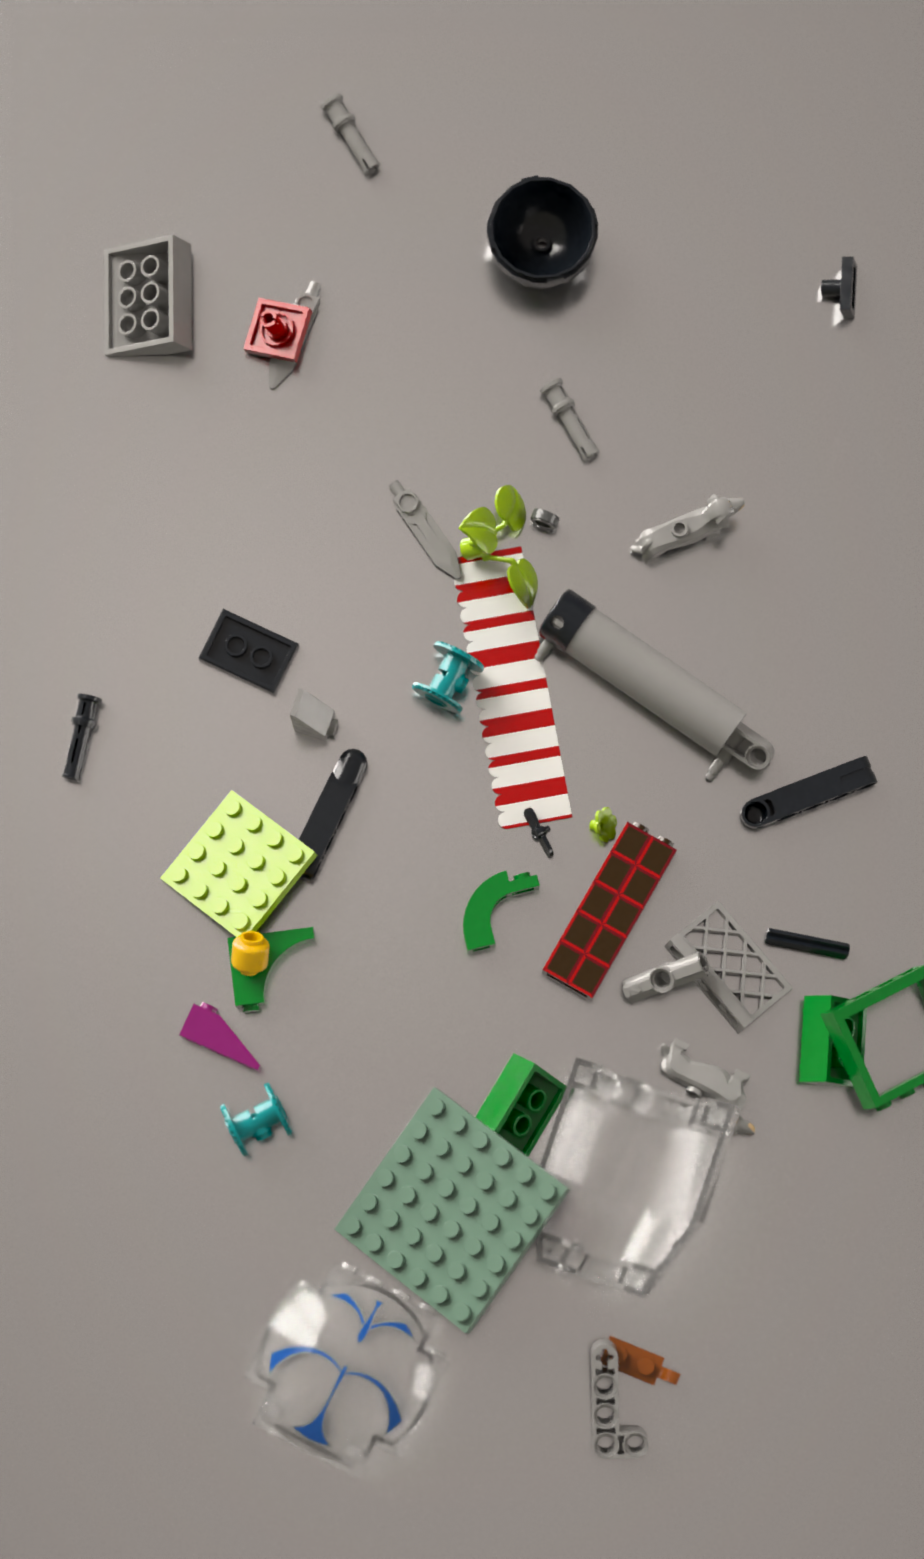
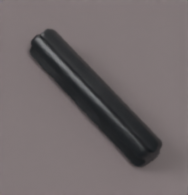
[765,928,850,959]

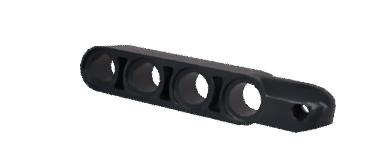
[299,748,367,882]
[741,756,878,829]

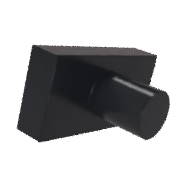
[821,256,857,319]

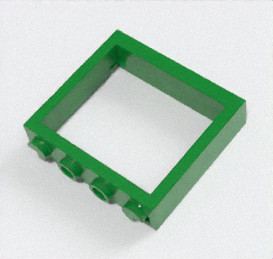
[820,965,924,1112]

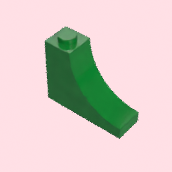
[227,927,316,1013]

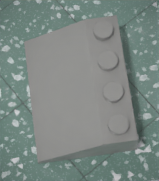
[104,234,192,357]

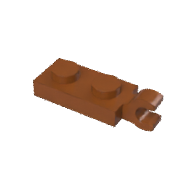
[601,1336,681,1385]

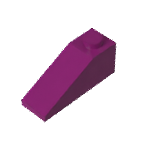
[179,1002,262,1073]

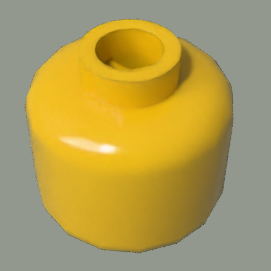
[231,931,270,976]

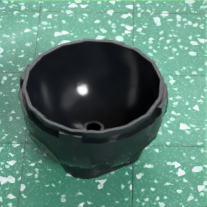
[487,175,598,289]

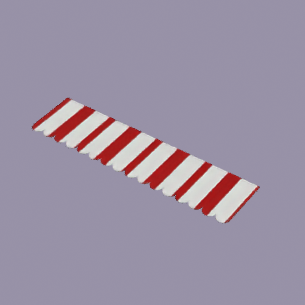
[454,546,572,829]

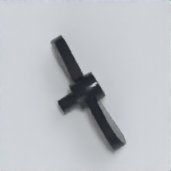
[524,808,554,857]

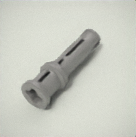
[321,93,380,174]
[540,378,600,461]

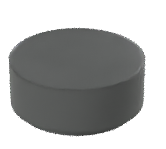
[530,508,560,530]

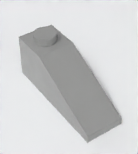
[290,688,339,742]

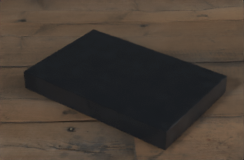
[198,609,299,695]

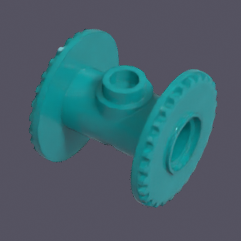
[412,641,484,713]
[220,1083,293,1157]

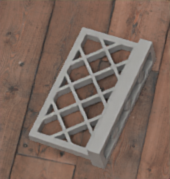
[665,901,793,1034]

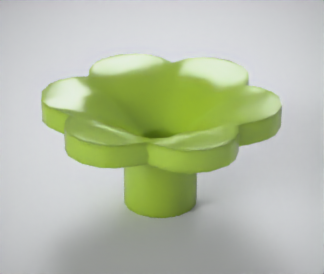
[589,807,617,843]

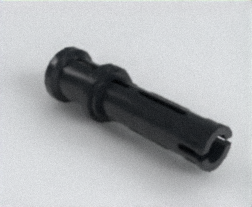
[62,693,102,781]

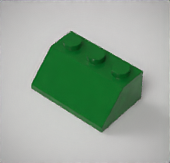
[799,995,867,1088]
[475,1053,569,1156]

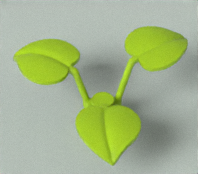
[458,485,538,609]

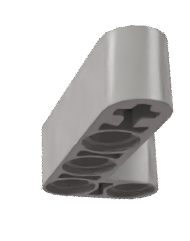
[591,1338,649,1459]

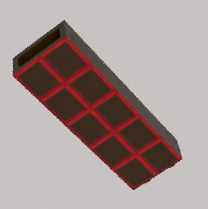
[542,822,677,1001]

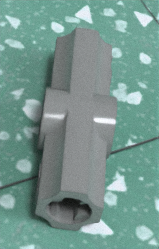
[622,951,710,1003]

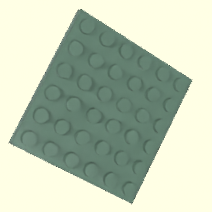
[334,1087,571,1334]

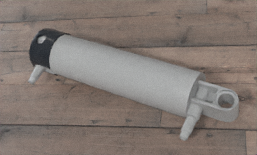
[535,589,775,781]

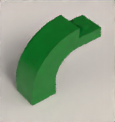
[463,871,540,954]

